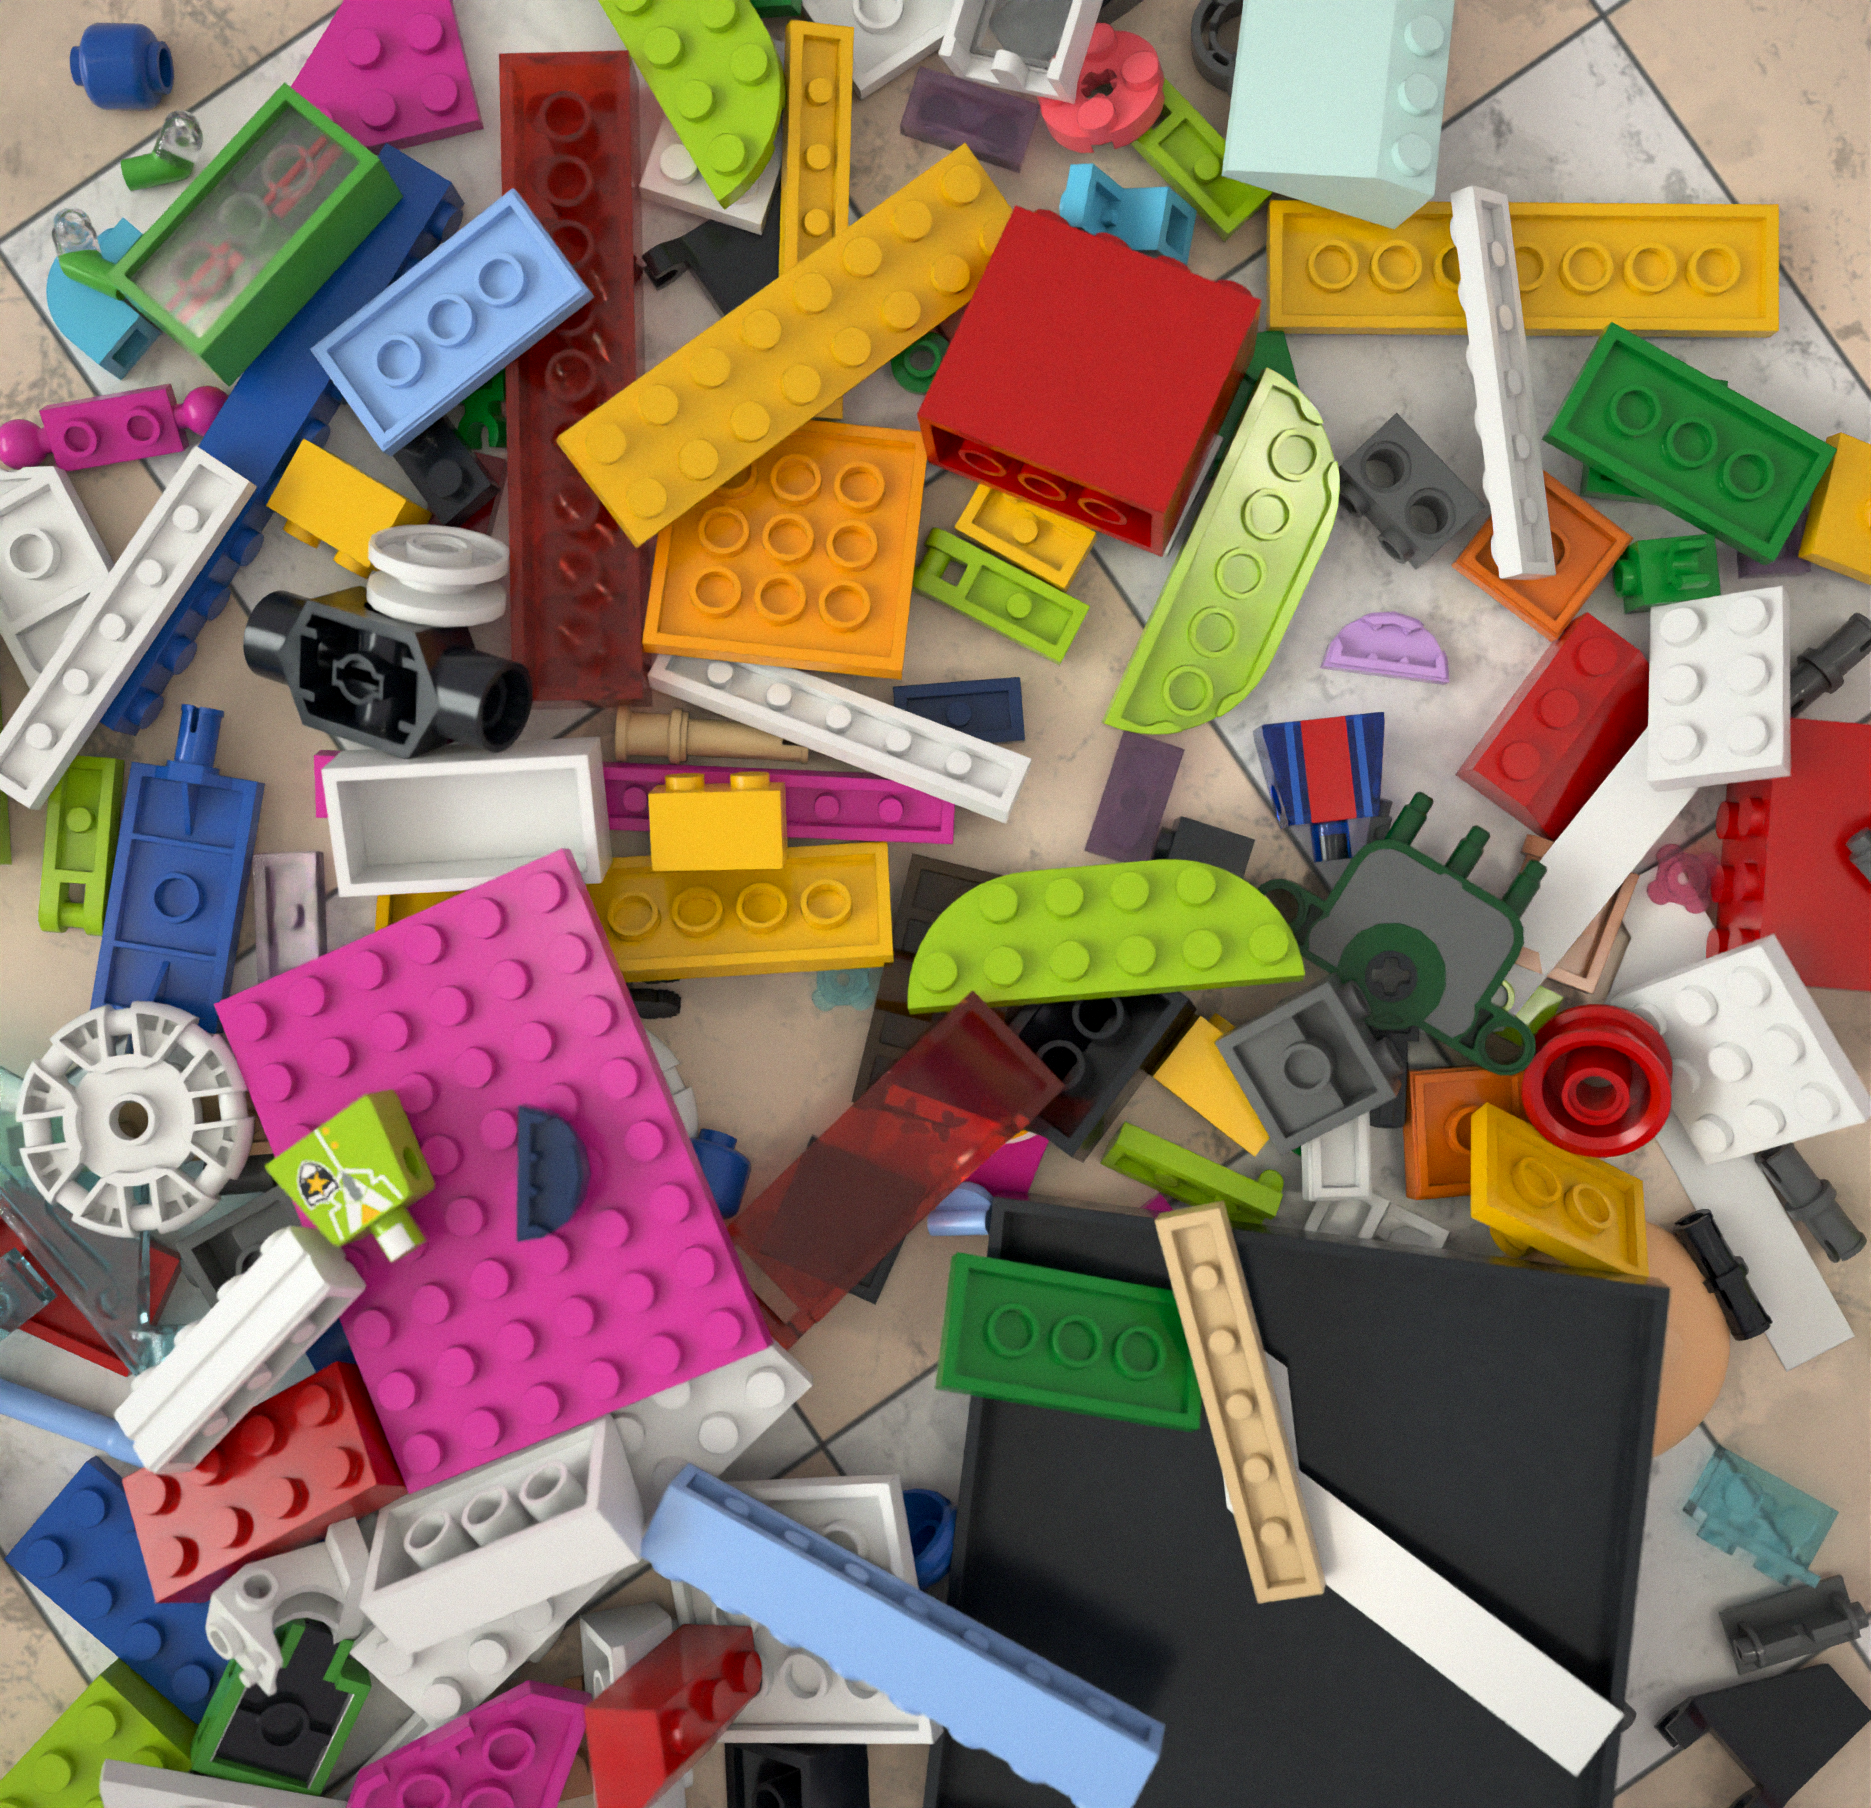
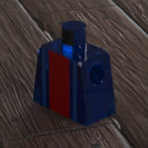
[1253,712,1385,863]

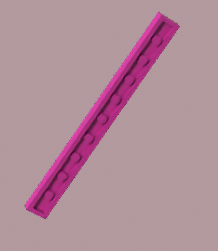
[314,750,955,844]

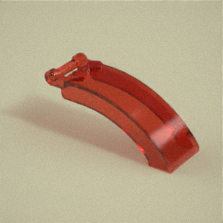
[726,990,1065,1351]

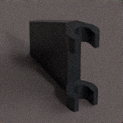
[642,180,781,319]
[1654,1663,1871,1808]

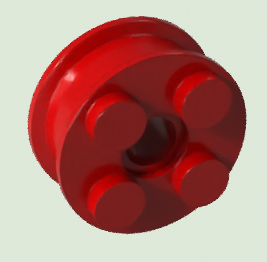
[1521,1004,1673,1158]

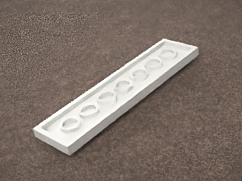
[349,1336,813,1729]

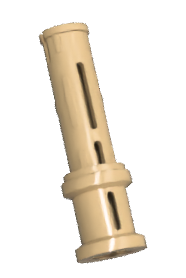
[615,704,809,765]

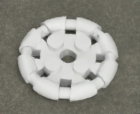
[16,1001,255,1238]

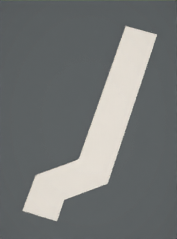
[1371,727,1700,1033]
[1604,856,1855,1372]
[1223,1351,1624,1776]

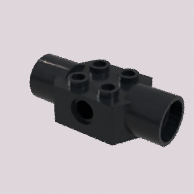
[243,586,533,760]

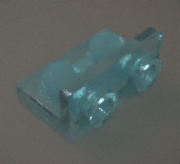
[1682,1444,1839,1589]

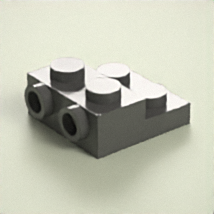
[1214,971,1405,1156]
[174,1185,302,1309]

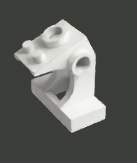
[206,1517,370,1696]

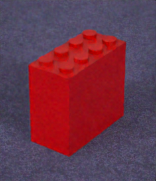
[917,205,1262,557]
[1706,718,1871,993]

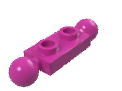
[0,383,229,472]

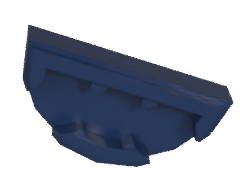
[516,1103,591,1242]

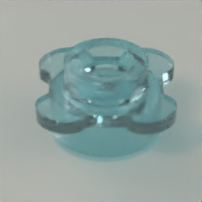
[812,968,875,1011]

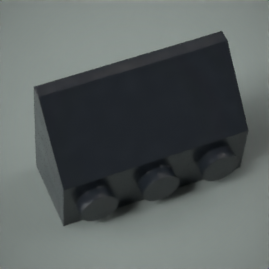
[969,992,1197,1163]
[725,1743,870,1808]

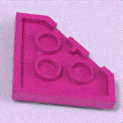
[291,0,484,155]
[346,1680,592,1808]

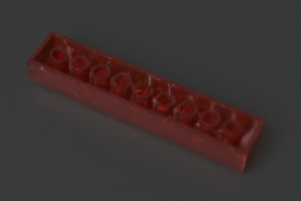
[499,50,653,710]

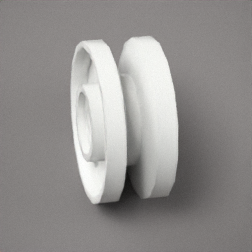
[366,525,510,627]

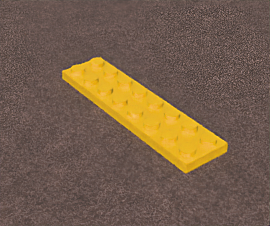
[556,143,1013,548]
[1266,200,1779,338]
[375,841,894,982]

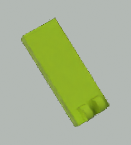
[1100,1121,1284,1224]

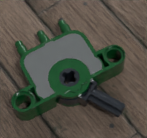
[1257,791,1547,1129]

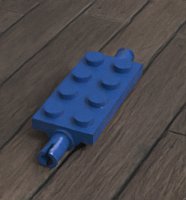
[90,704,265,1054]

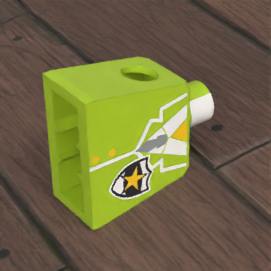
[265,1089,435,1263]

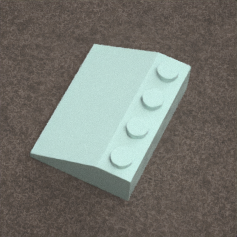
[1222,0,1455,229]

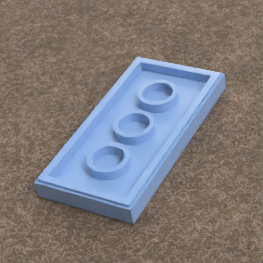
[310,187,595,456]

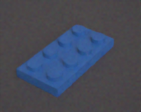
[4,1455,277,1725]

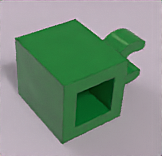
[1612,533,1721,614]

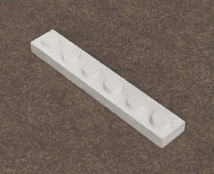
[1450,185,1556,580]
[0,445,257,810]
[648,654,1031,824]

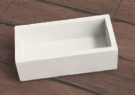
[321,736,613,897]

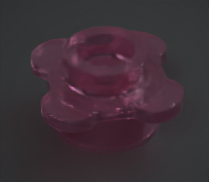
[1647,843,1720,914]

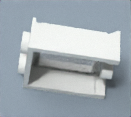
[939,0,1103,104]

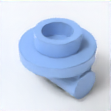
[927,1181,994,1236]

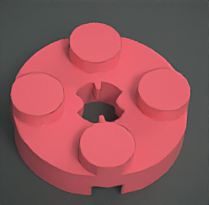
[1037,23,1165,153]

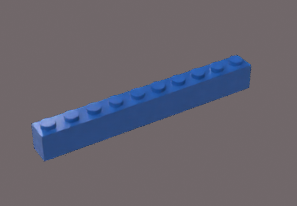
[99,143,465,736]

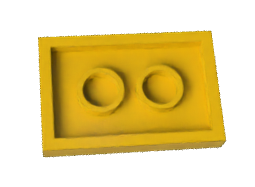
[1471,1102,1649,1277]

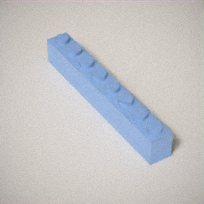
[640,1463,1165,1808]

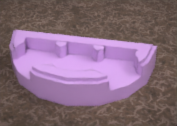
[1320,611,1449,685]

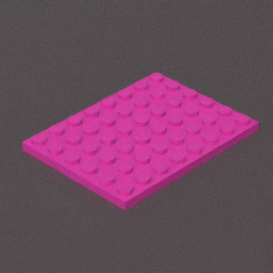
[214,848,774,1494]

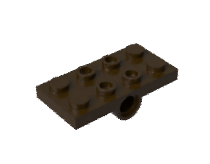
[851,853,1008,1129]

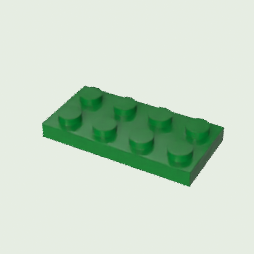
[1541,322,1837,566]
[935,1252,1202,1433]

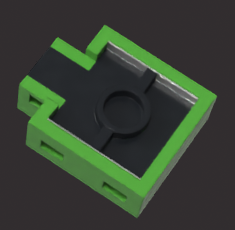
[190,1618,372,1797]

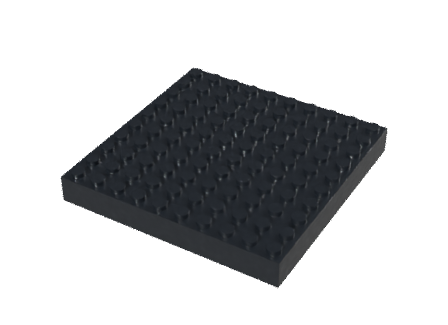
[923,1190,1671,1808]

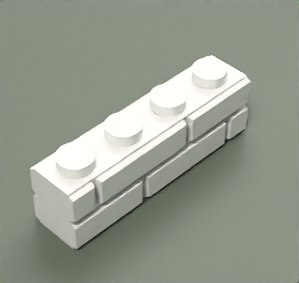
[114,1226,367,1473]

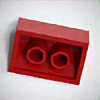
[1455,612,1649,842]
[584,1624,762,1808]

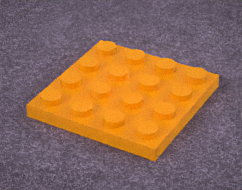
[642,420,927,680]

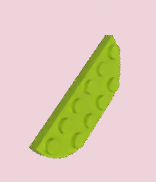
[598,0,786,210]
[1102,367,1340,735]
[908,859,1305,1014]

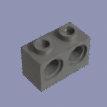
[1339,413,1485,569]

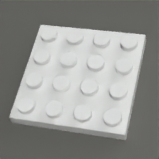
[671,1474,943,1744]

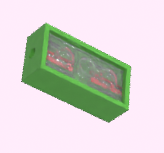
[105,82,403,387]

